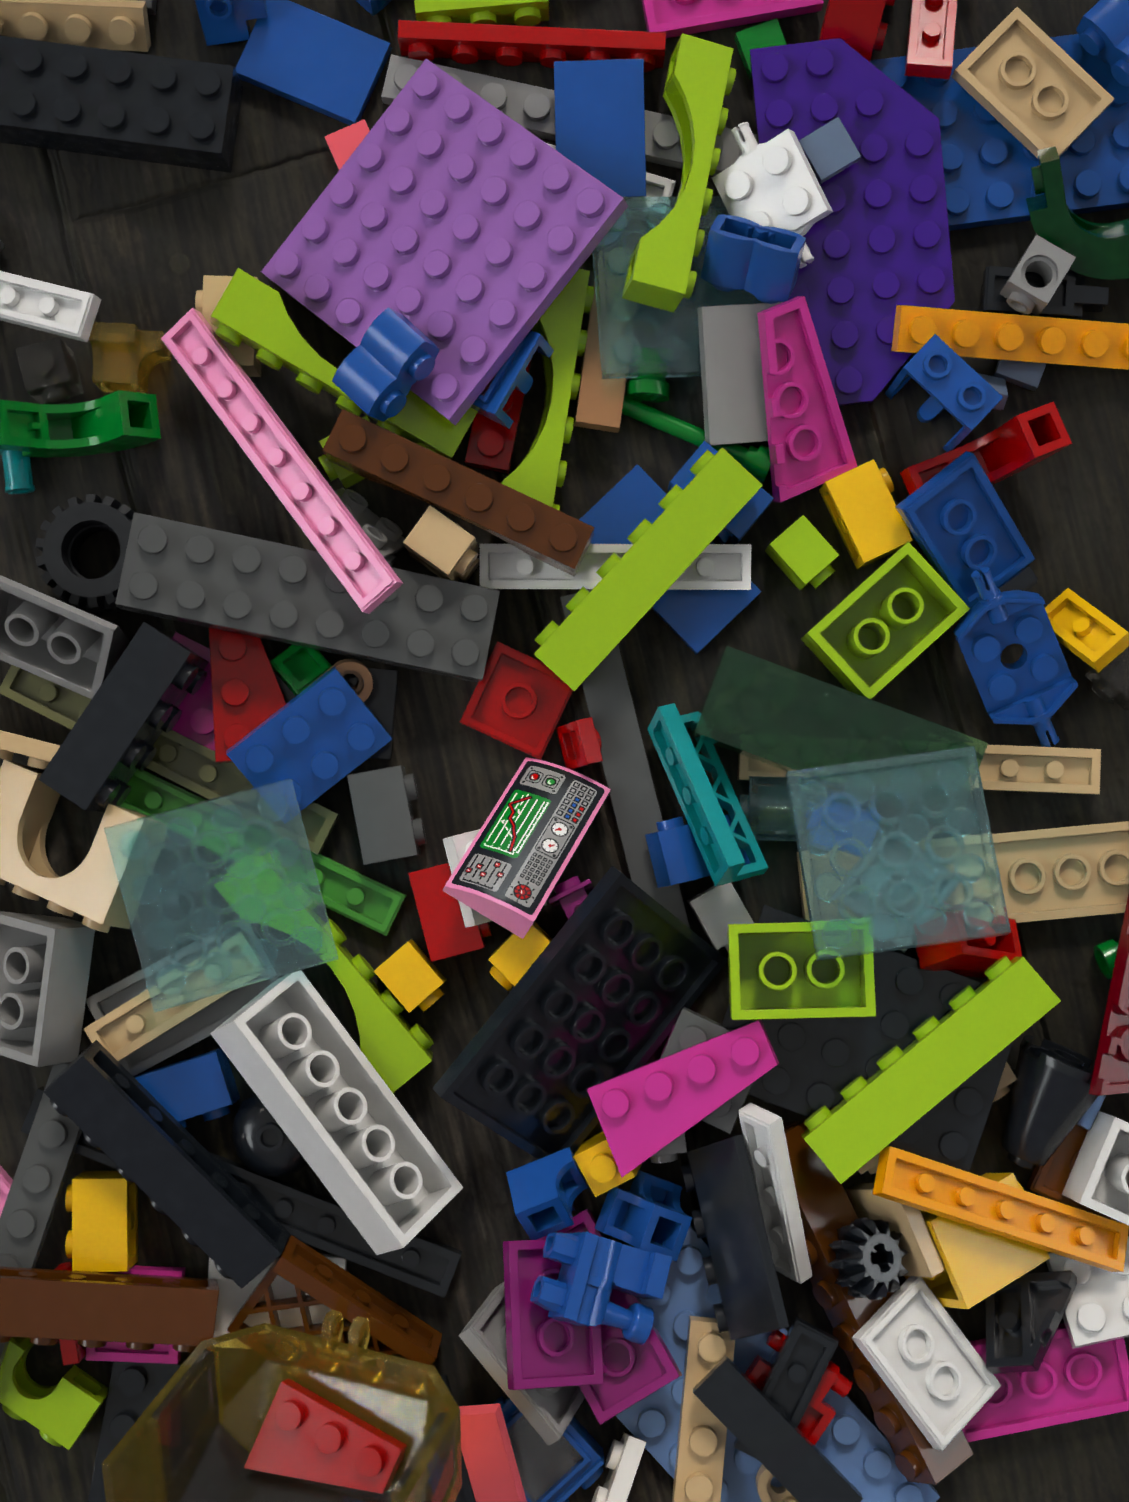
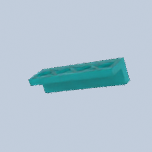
[647,703,768,887]

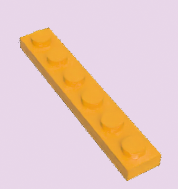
[891,305,1129,370]
[873,1146,1129,1272]

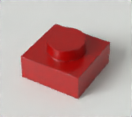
[556,717,603,770]

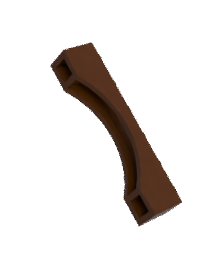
[322,409,595,577]

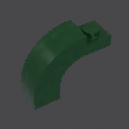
[1026,146,1129,280]

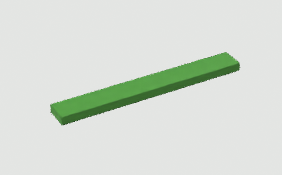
[120,769,407,936]

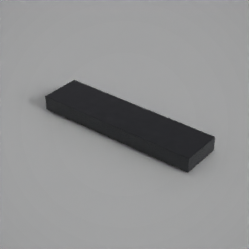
[693,1356,863,1502]

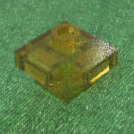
[89,322,172,394]

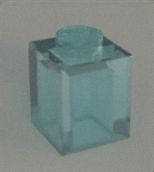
[739,776,806,842]

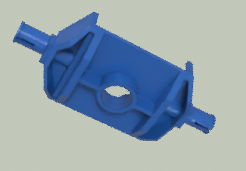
[953,567,1078,747]

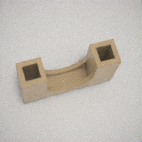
[0,760,170,933]

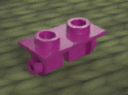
[548,876,594,919]

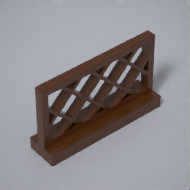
[227,1235,442,1429]

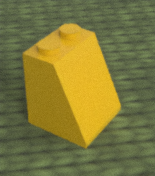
[904,1173,1050,1309]

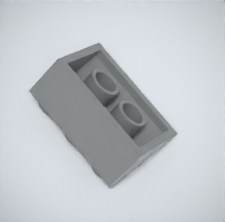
[0,575,129,699]
[0,911,95,1067]

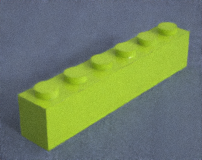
[534,448,763,691]
[801,955,1061,1184]

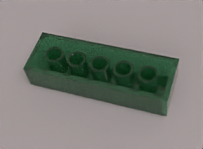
[691,646,988,830]

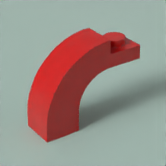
[900,401,1072,495]

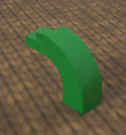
[0,390,161,457]

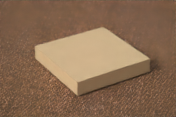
[845,1183,944,1278]

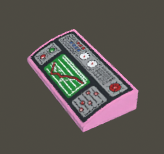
[442,757,611,939]

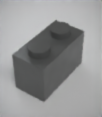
[347,765,427,865]

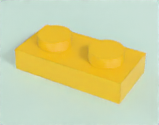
[1045,588,1129,673]

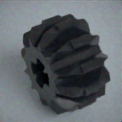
[828,1217,909,1300]

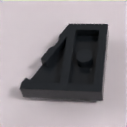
[985,1270,1077,1374]

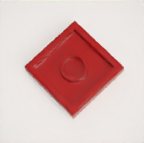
[460,641,573,760]

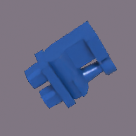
[530,1232,673,1345]

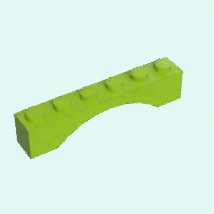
[622,33,736,313]
[211,268,478,459]
[501,269,594,511]
[213,846,434,1093]

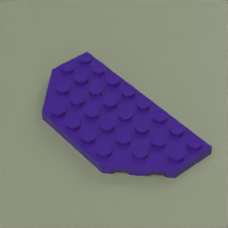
[750,38,955,406]

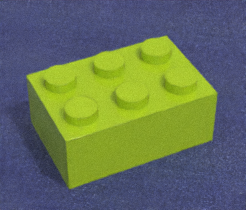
[801,541,970,705]
[727,920,876,1020]

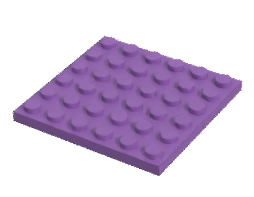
[261,59,628,425]

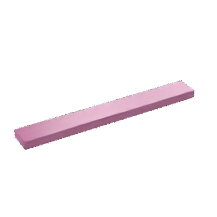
[161,308,403,614]

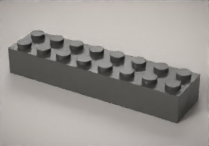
[115,512,500,683]

